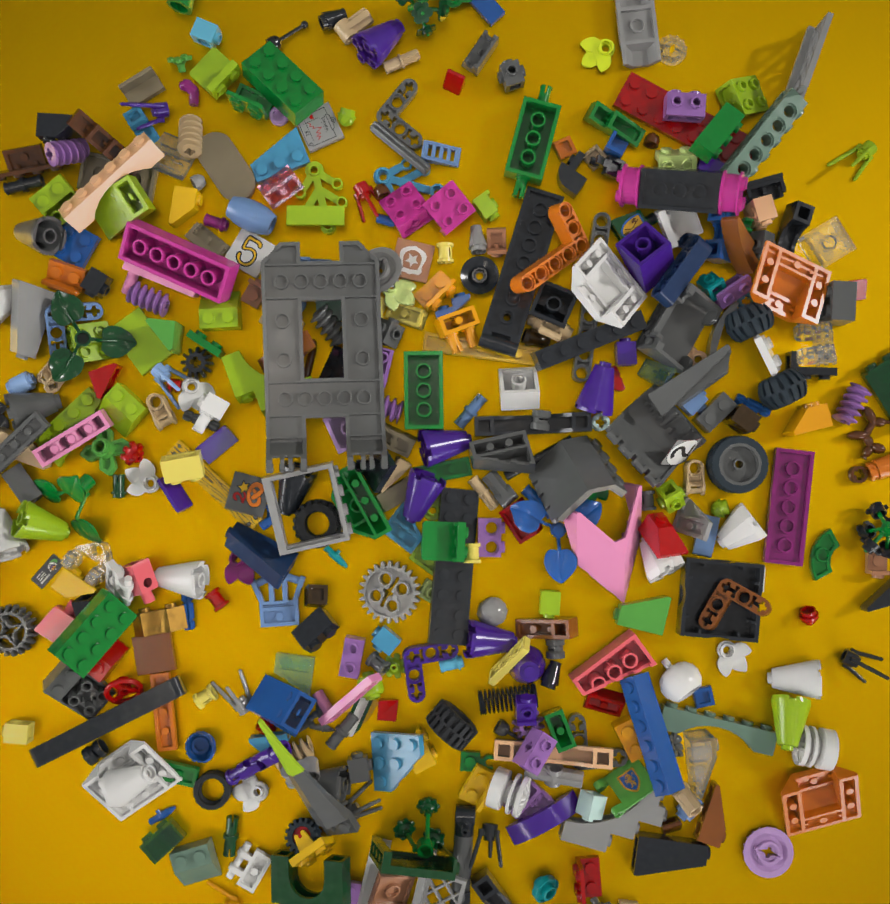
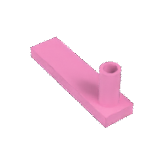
[121,261,199,298]
[313,672,383,726]

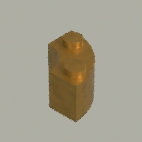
[133,602,188,637]

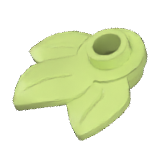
[382,279,416,311]

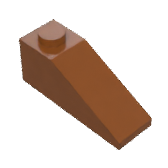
[515,616,579,639]
[693,780,726,848]

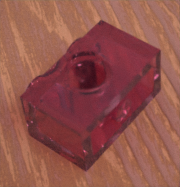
[257,165,304,210]

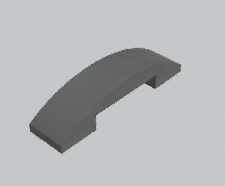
[706,302,739,357]

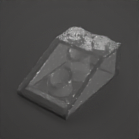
[683,729,719,800]

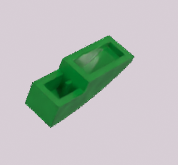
[583,101,646,148]

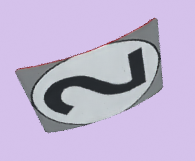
[661,437,703,465]

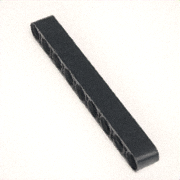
[29,675,187,768]

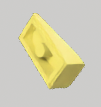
[385,304,429,331]

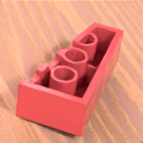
[568,629,657,696]

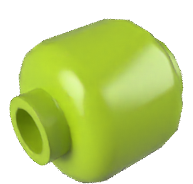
[357,671,384,701]

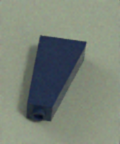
[224,521,299,589]

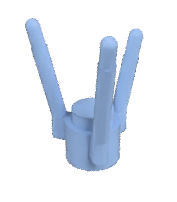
[150,362,188,409]

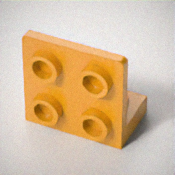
[414,270,457,313]

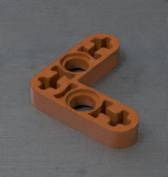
[699,579,772,631]

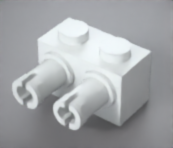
[192,391,230,434]

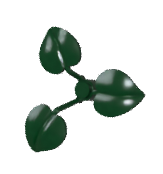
[49,290,137,382]

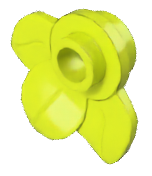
[580,37,615,73]

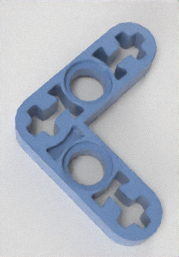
[45,302,103,356]

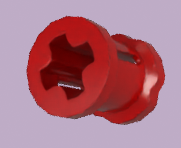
[204,587,229,612]

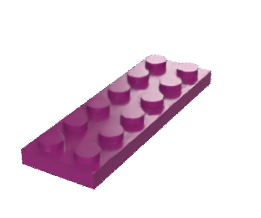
[762,447,815,567]

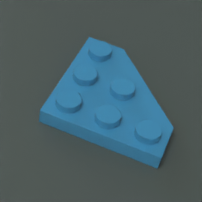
[371,731,424,792]

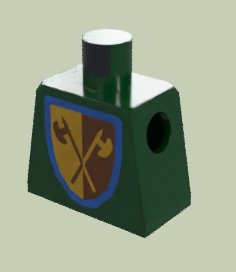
[610,210,658,242]

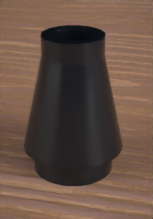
[318,8,348,31]
[540,660,561,690]

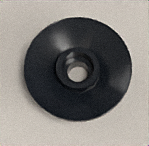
[461,256,499,294]

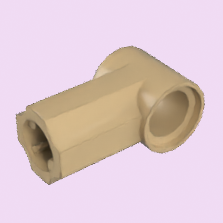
[334,7,374,45]
[671,781,703,818]

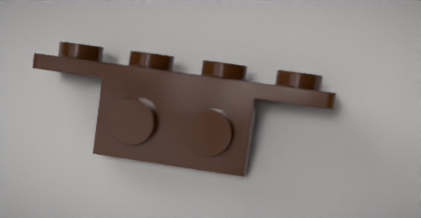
[0,143,65,181]

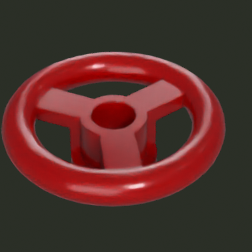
[104,676,144,705]

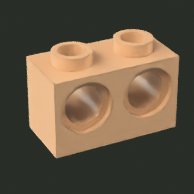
[743,194,778,231]

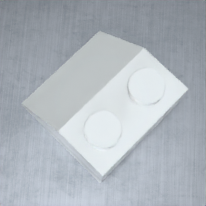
[498,367,540,411]

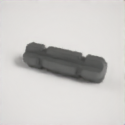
[183,410,220,432]

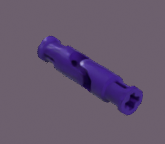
[225,740,292,786]

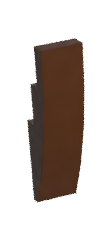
[66,108,140,176]

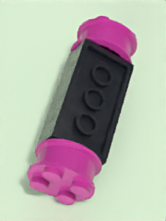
[615,164,748,216]

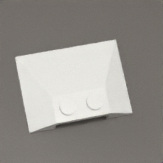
[571,237,648,328]
[82,740,183,821]

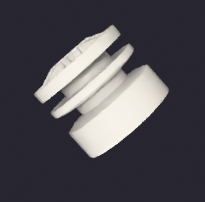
[792,725,839,771]
[485,766,531,818]

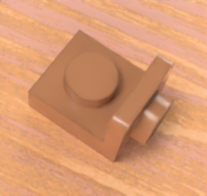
[240,278,262,310]
[865,552,890,579]

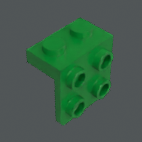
[226,83,274,121]
[421,521,469,562]

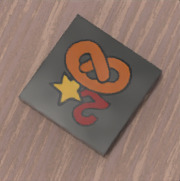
[225,471,267,518]

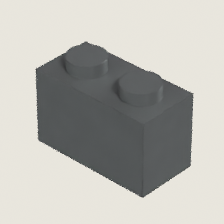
[692,392,737,433]

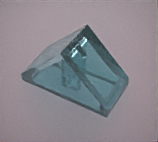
[637,358,677,387]

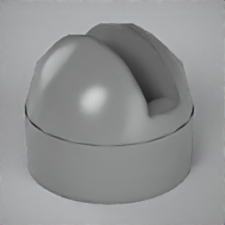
[189,174,206,190]

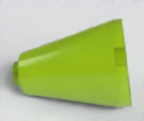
[11,500,71,541]
[771,694,811,751]

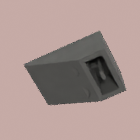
[43,661,116,720]

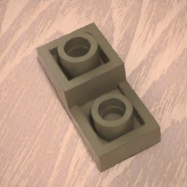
[375,475,408,512]

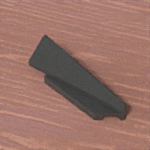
[648,344,732,417]

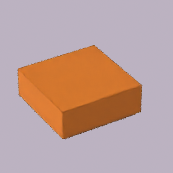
[552,135,577,162]

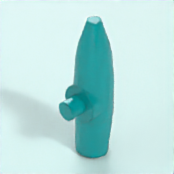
[323,546,348,568]

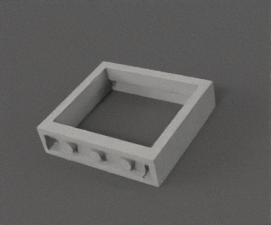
[261,461,353,556]

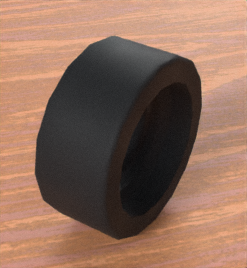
[193,770,232,810]

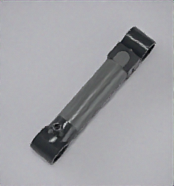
[450,804,475,904]

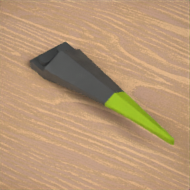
[258,718,361,836]

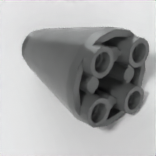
[4,393,63,431]

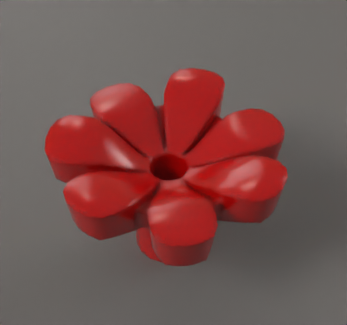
[120,441,144,465]

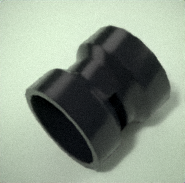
[81,738,110,766]

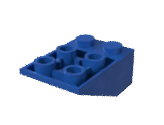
[245,674,317,738]

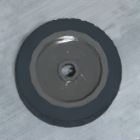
[706,435,769,493]

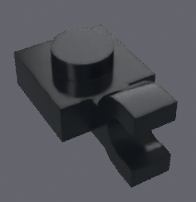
[589,155,626,181]

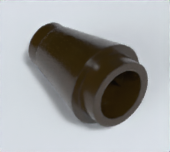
[521,328,551,348]

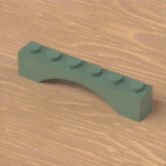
[659,701,777,756]

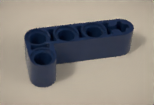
[651,233,712,308]

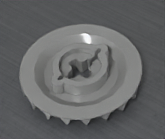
[369,247,403,294]

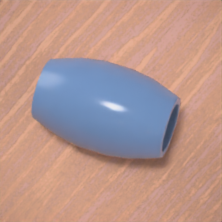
[226,196,277,235]

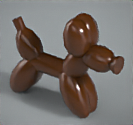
[846,406,890,460]

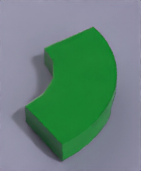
[809,528,840,581]

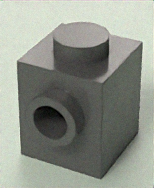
[347,751,373,784]

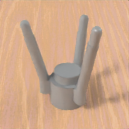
[211,669,252,716]

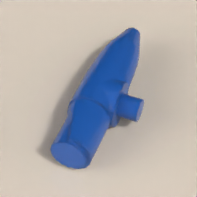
[148,806,176,825]

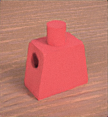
[122,558,158,605]
[34,599,76,642]

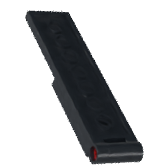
[478,186,564,358]

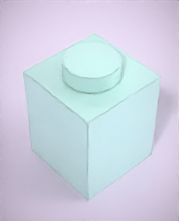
[575,789,608,822]

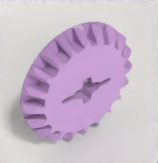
[742,826,794,878]

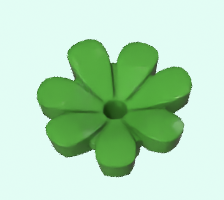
[167,54,192,73]

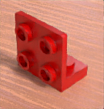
[572,855,602,904]

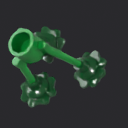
[393,797,445,858]

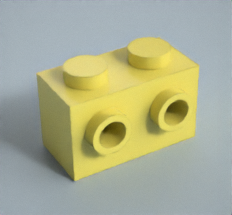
[160,449,205,485]

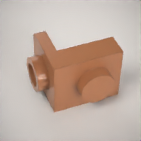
[487,227,507,257]

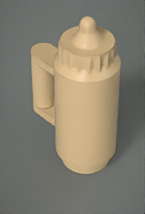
[527,314,574,342]

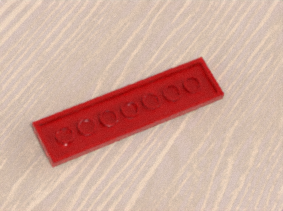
[612,72,763,173]

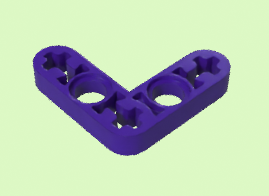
[402,643,459,703]

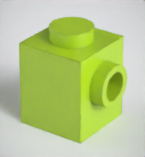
[538,589,561,618]

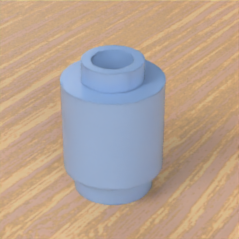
[5,371,37,393]

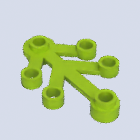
[294,161,348,235]

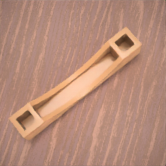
[58,132,165,233]
[494,738,614,770]

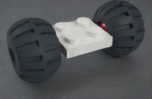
[725,302,807,410]

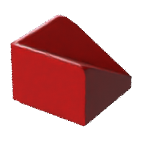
[377,698,398,722]

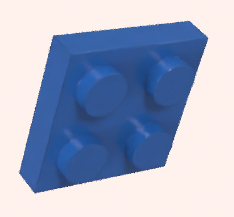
[54,222,101,269]

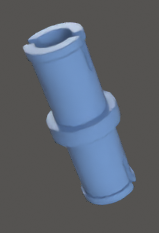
[454,393,488,429]

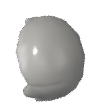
[477,597,508,626]

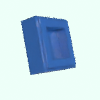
[692,685,715,709]

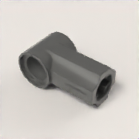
[482,471,519,509]

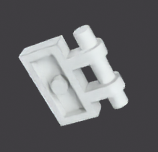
[105,559,134,606]
[226,841,271,894]

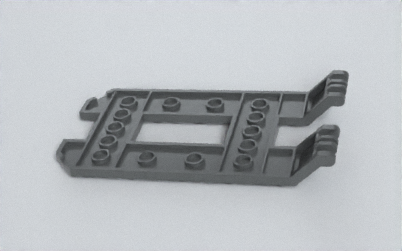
[260,241,388,473]

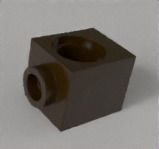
[304,584,328,608]

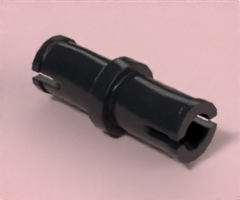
[3,174,45,195]

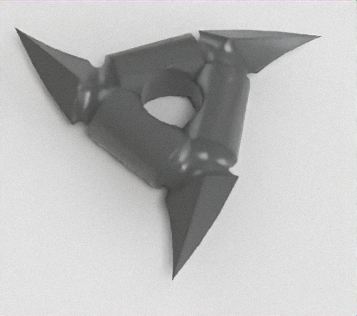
[298,702,335,734]

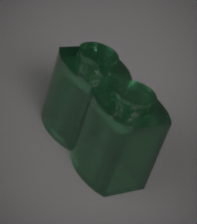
[139,817,187,864]

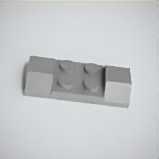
[615,0,662,69]

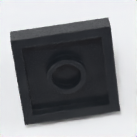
[355,450,397,493]

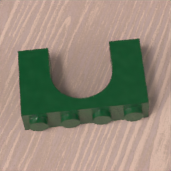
[271,849,351,904]

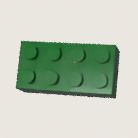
[241,41,324,126]
[404,351,444,430]
[47,588,137,678]

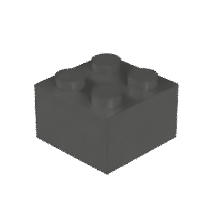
[818,280,857,326]

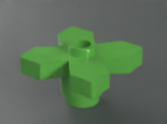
[80,428,129,476]

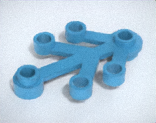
[373,159,443,197]

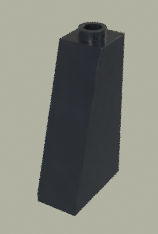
[630,831,711,876]

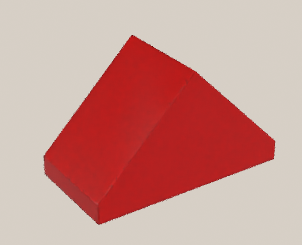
[88,363,123,400]

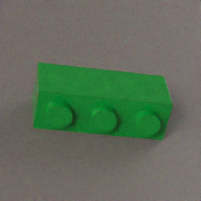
[689,102,745,164]

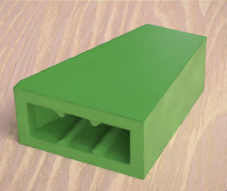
[613,595,671,636]

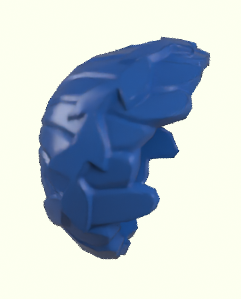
[185,731,216,763]

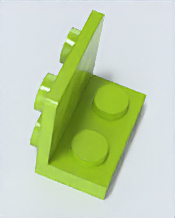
[715,75,769,117]
[65,321,114,363]

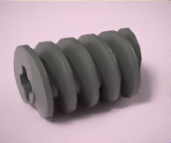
[310,304,343,347]

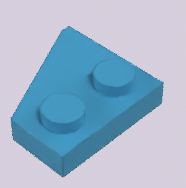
[385,502,422,554]

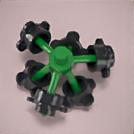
[856,501,890,559]

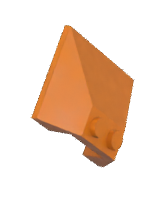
[750,240,832,325]
[781,766,861,837]

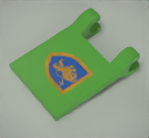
[593,760,654,818]

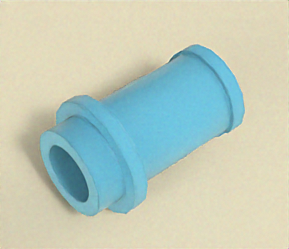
[439,655,464,673]

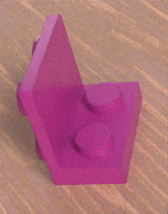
[423,180,476,236]
[379,181,433,239]

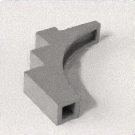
[558,791,667,852]

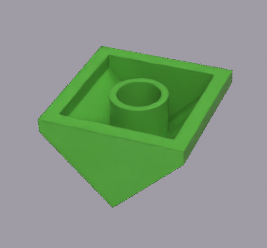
[145,318,185,355]

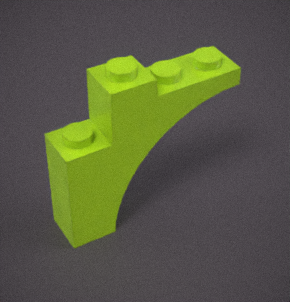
[221,350,312,417]

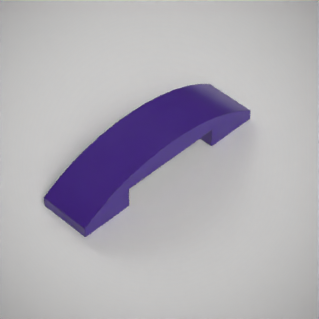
[505,789,578,845]

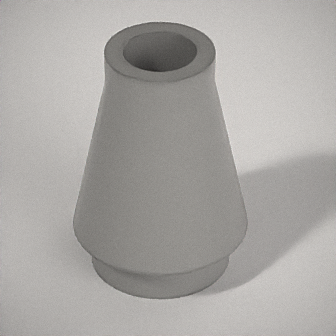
[469,225,487,255]

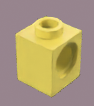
[1,719,35,745]

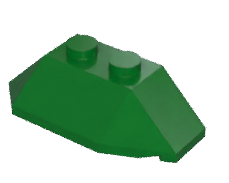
[331,462,392,539]

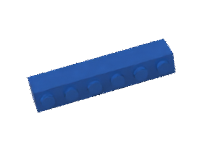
[620,672,685,797]

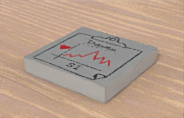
[298,102,345,154]

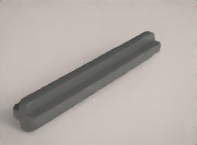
[370,121,431,175]

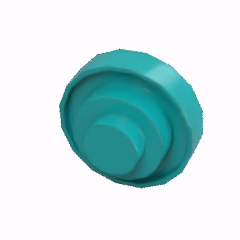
[532,875,559,903]

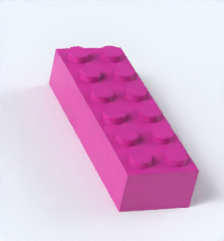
[118,219,240,304]

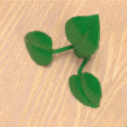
[34,474,103,542]

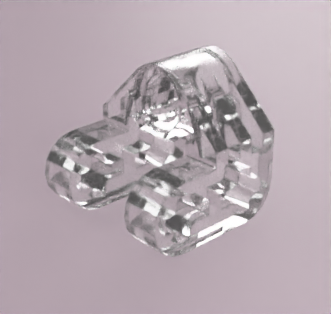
[793,321,837,366]
[60,541,113,587]

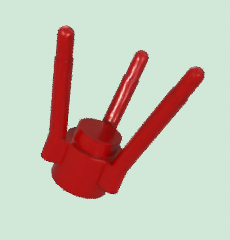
[353,181,380,223]

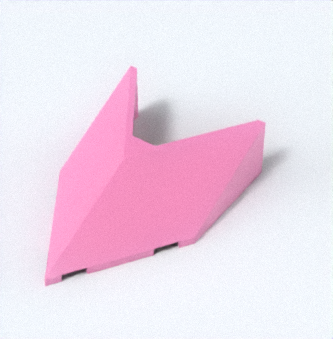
[564,482,642,603]

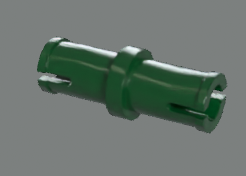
[223,815,239,857]

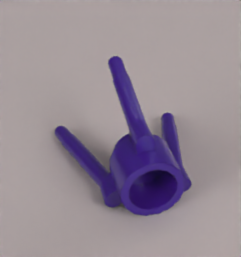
[120,102,169,131]

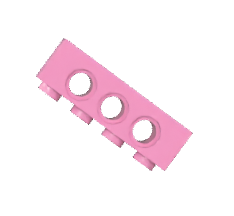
[32,408,114,468]

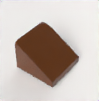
[661,816,682,835]

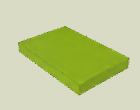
[114,307,174,376]

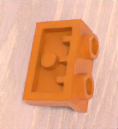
[41,258,89,296]

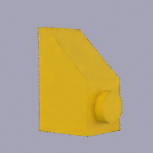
[168,185,203,228]

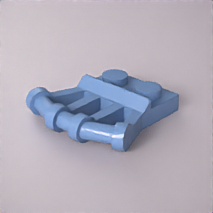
[251,574,306,628]

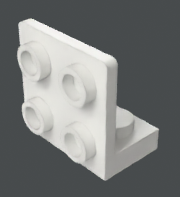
[654,209,703,249]

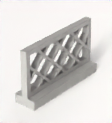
[785,12,834,98]
[412,876,468,904]

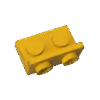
[458,763,495,813]

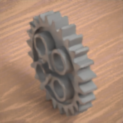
[358,560,421,624]

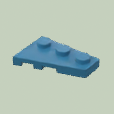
[250,127,310,184]

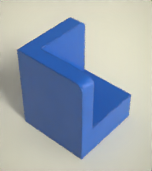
[603,130,629,159]

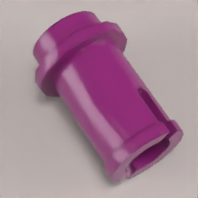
[203,214,229,232]

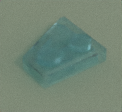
[274,652,315,695]

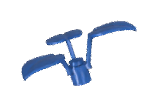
[510,499,602,583]

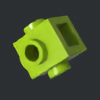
[655,479,686,514]

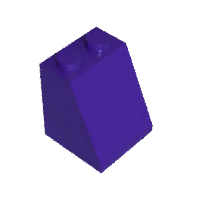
[615,221,674,293]

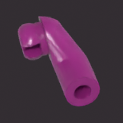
[179,79,199,107]

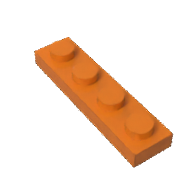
[150,671,179,752]

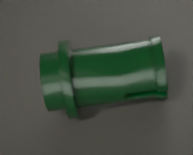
[111,474,127,498]

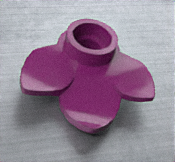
[224,553,255,585]

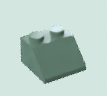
[169,836,222,886]

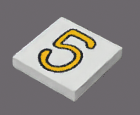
[225,229,275,279]

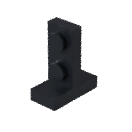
[785,351,837,381]

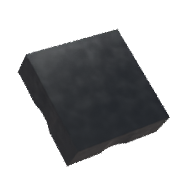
[676,556,765,643]

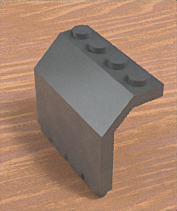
[605,384,707,488]
[529,435,627,524]

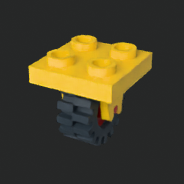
[285,818,336,868]

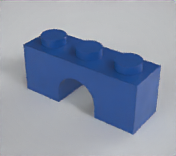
[705,212,736,264]

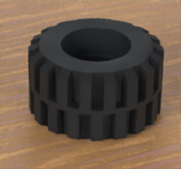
[293,499,342,548]
[426,699,478,751]

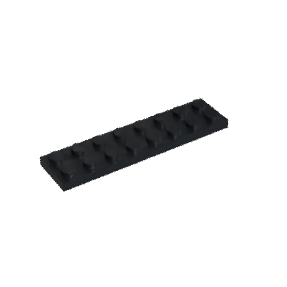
[427,487,479,646]

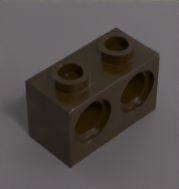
[722,403,762,435]

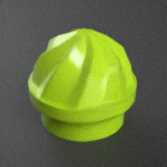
[338,107,356,127]
[711,499,730,518]

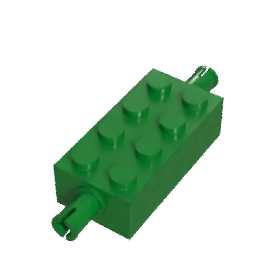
[504,84,561,199]

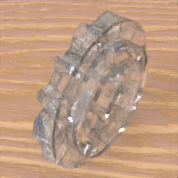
[659,34,687,66]

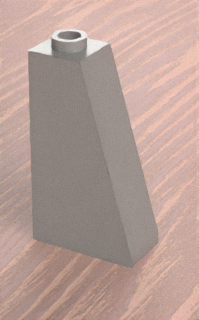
[10,279,55,360]

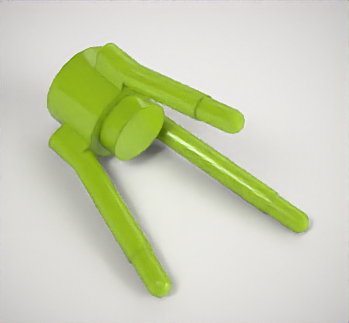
[827,140,878,181]

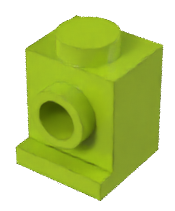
[472,190,500,223]

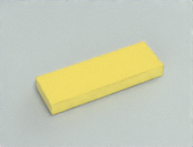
[488,636,530,686]

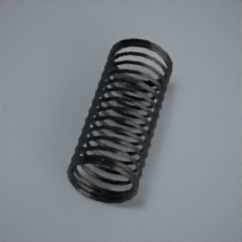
[478,683,538,715]

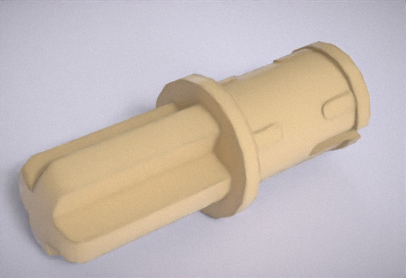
[383,49,421,74]
[468,475,499,511]

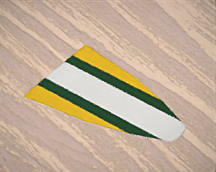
[347,698,378,737]

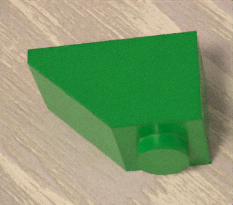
[542,706,577,753]

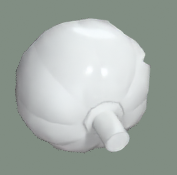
[659,658,702,703]

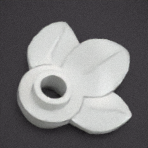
[178,377,216,412]
[125,458,160,496]
[717,640,752,677]
[232,775,269,812]

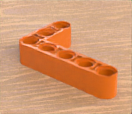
[510,202,590,293]

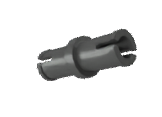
[325,712,359,750]

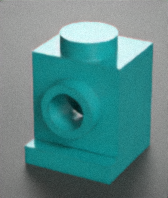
[696,271,726,302]

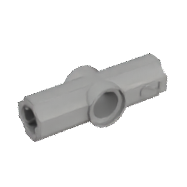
[524,763,584,788]

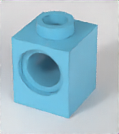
[190,17,222,49]

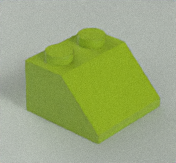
[199,291,242,332]
[98,382,150,438]

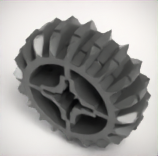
[0,604,39,657]

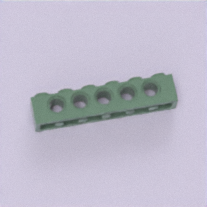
[719,87,808,178]

